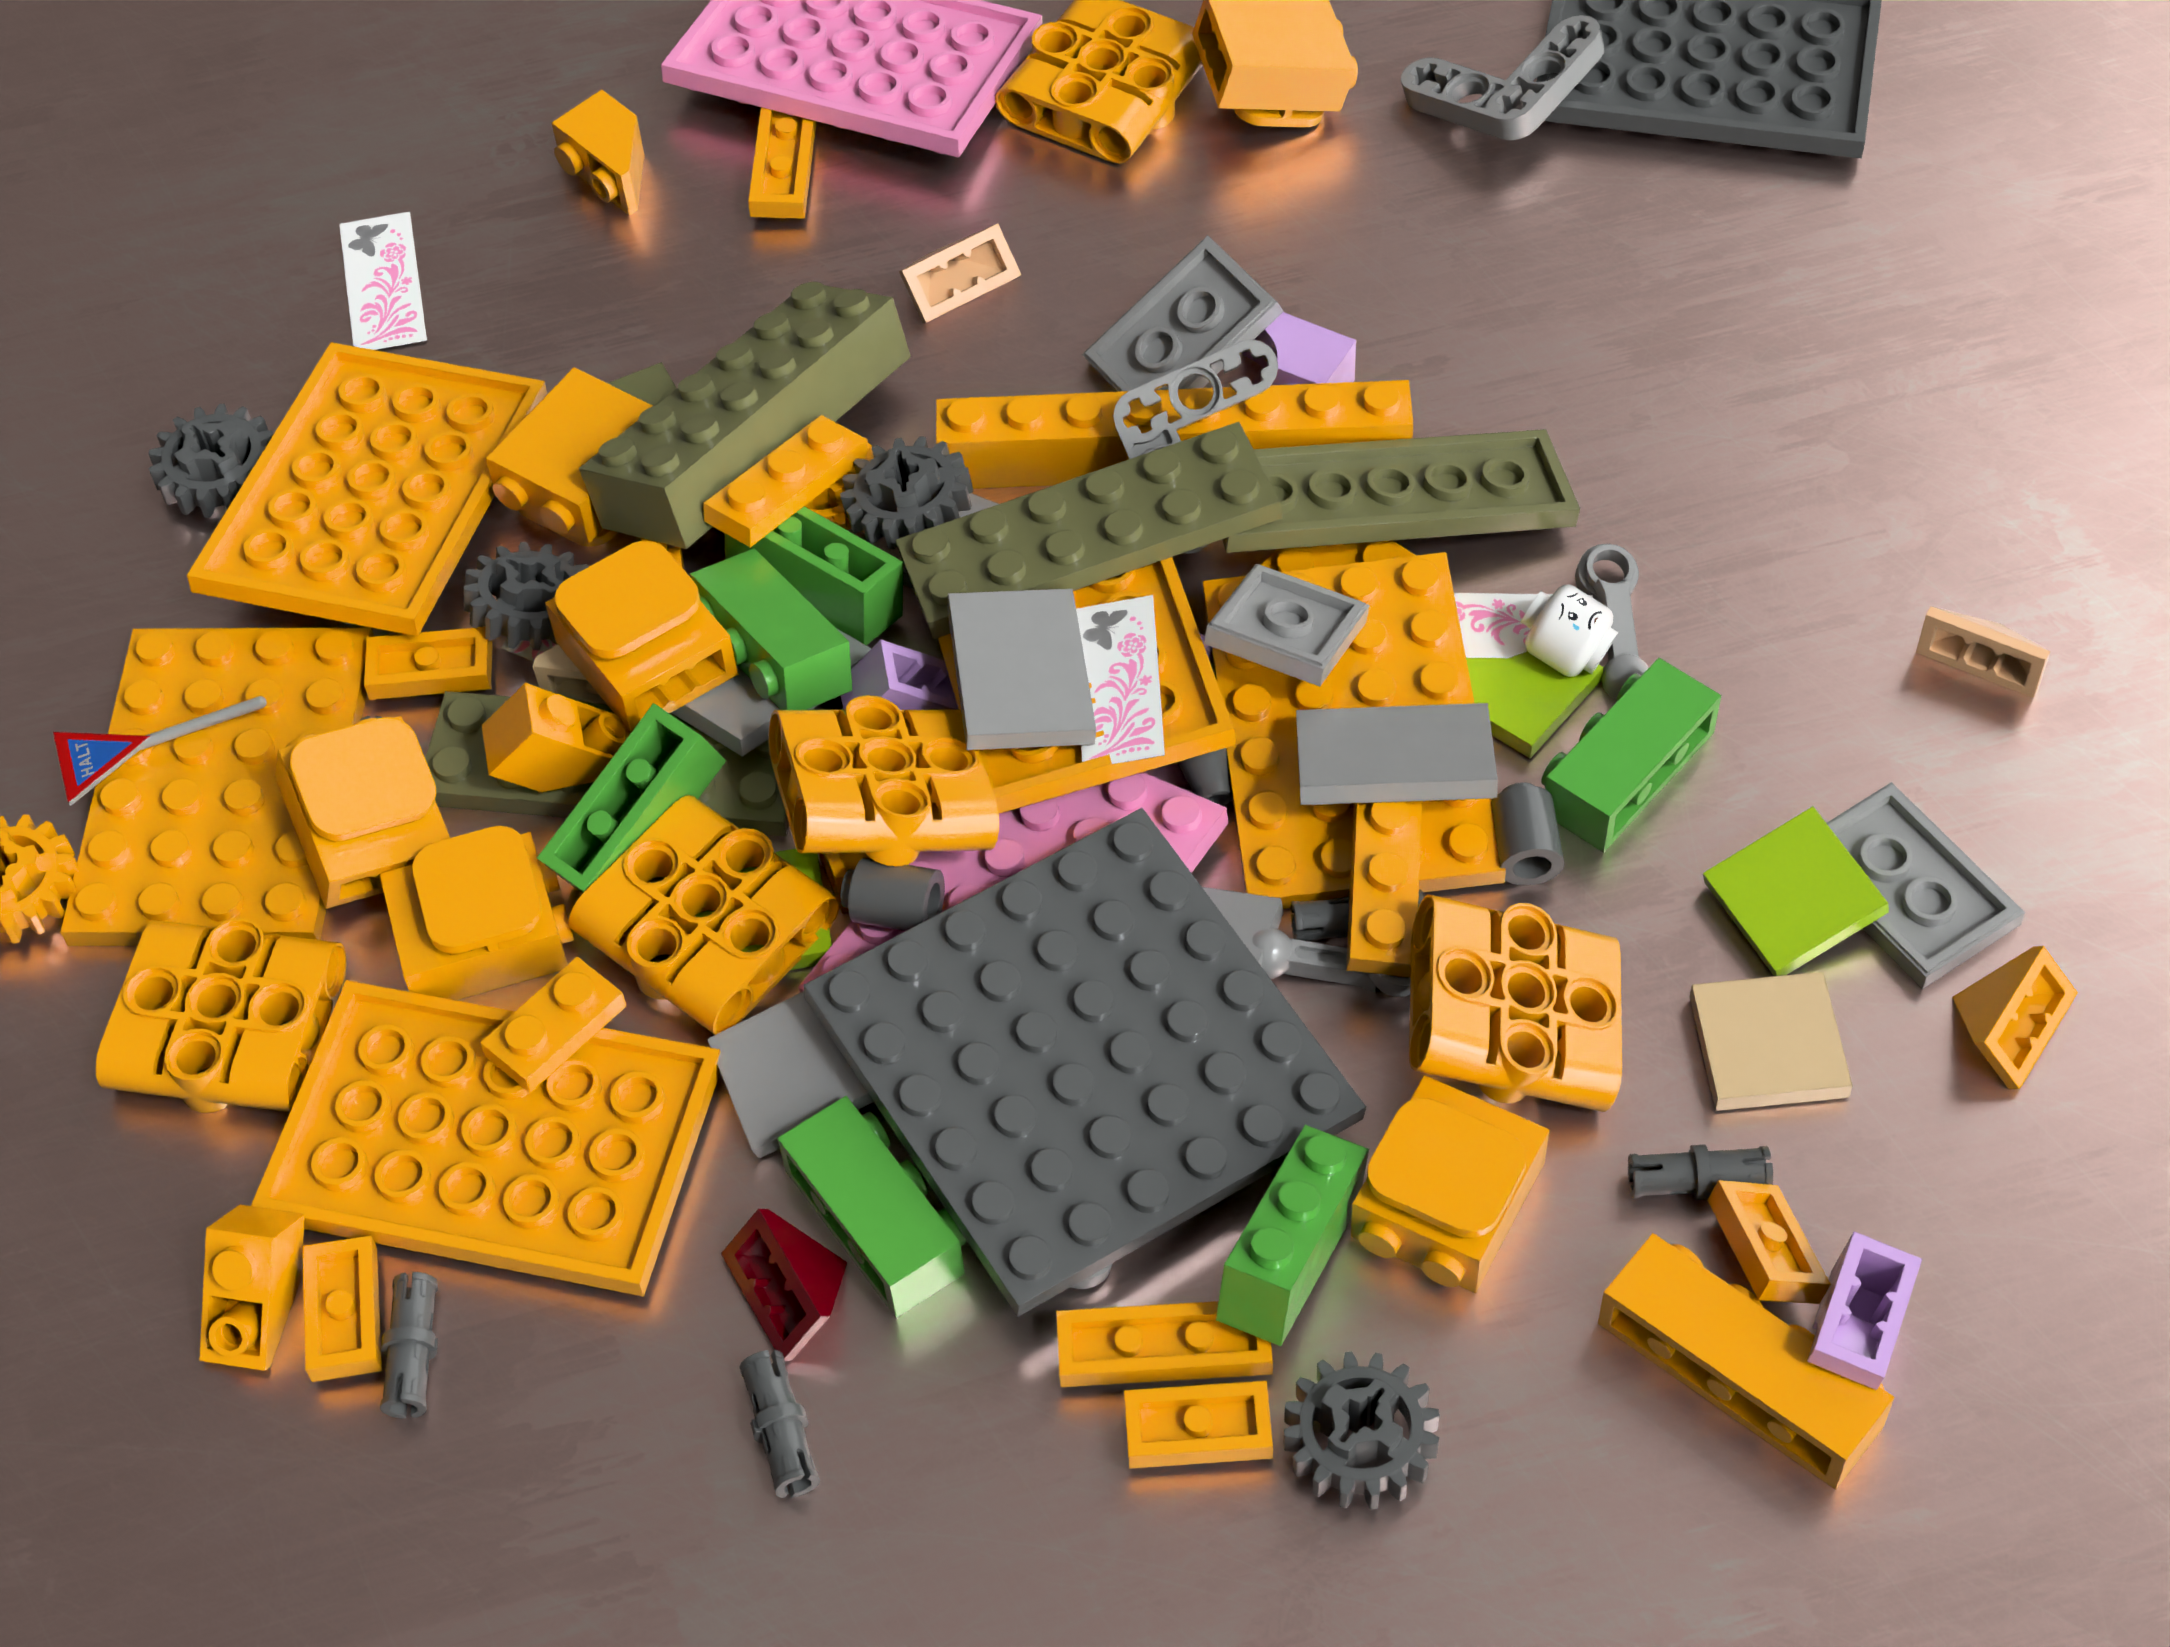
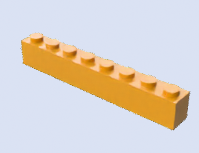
[936,380,1413,489]

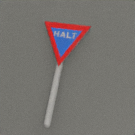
[53,696,267,806]

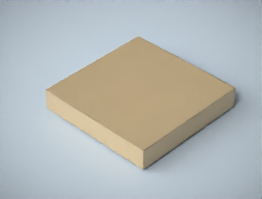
[1689,972,1853,1111]

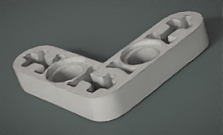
[1401,15,1604,140]
[1113,339,1278,554]

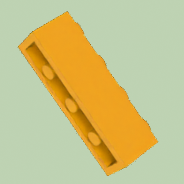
[1597,1233,1895,1490]

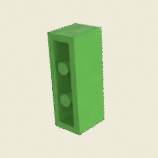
[724,506,903,646]
[690,548,853,710]
[1541,658,1722,853]
[537,703,726,893]
[778,1096,966,1318]
[1216,1125,1369,1346]

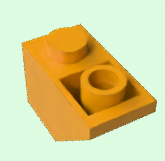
[551,89,645,216]
[481,683,631,792]
[199,1204,305,1371]

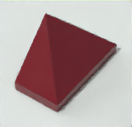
[721,1208,847,1361]

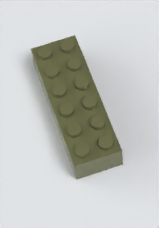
[579,282,911,549]

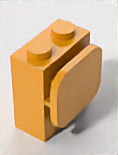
[1192,0,1358,127]
[486,367,653,547]
[545,541,738,733]
[275,716,450,909]
[379,826,575,1000]
[1351,1075,1550,1293]

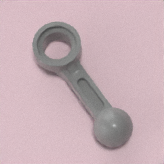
[1575,544,1649,699]
[1253,928,1411,997]

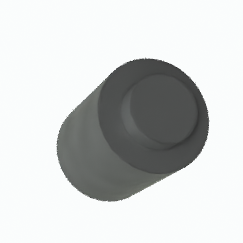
[1491,782,1564,885]
[840,858,945,931]

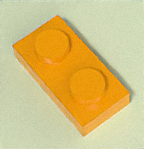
[364,627,492,700]
[480,956,626,1093]
[1707,1180,1831,1304]
[303,1235,382,1382]
[1124,1381,1273,1469]

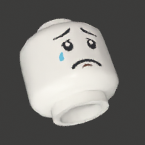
[1521,584,1618,677]

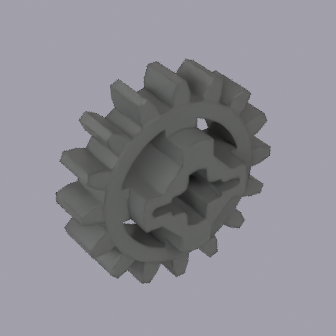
[148,404,273,518]
[840,436,973,550]
[463,542,589,650]
[1283,1352,1440,1510]

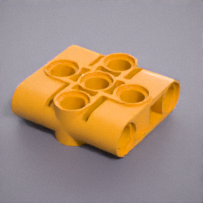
[995,0,1203,164]
[768,695,999,867]
[569,795,840,1035]
[1409,894,1622,1112]
[96,918,347,1113]

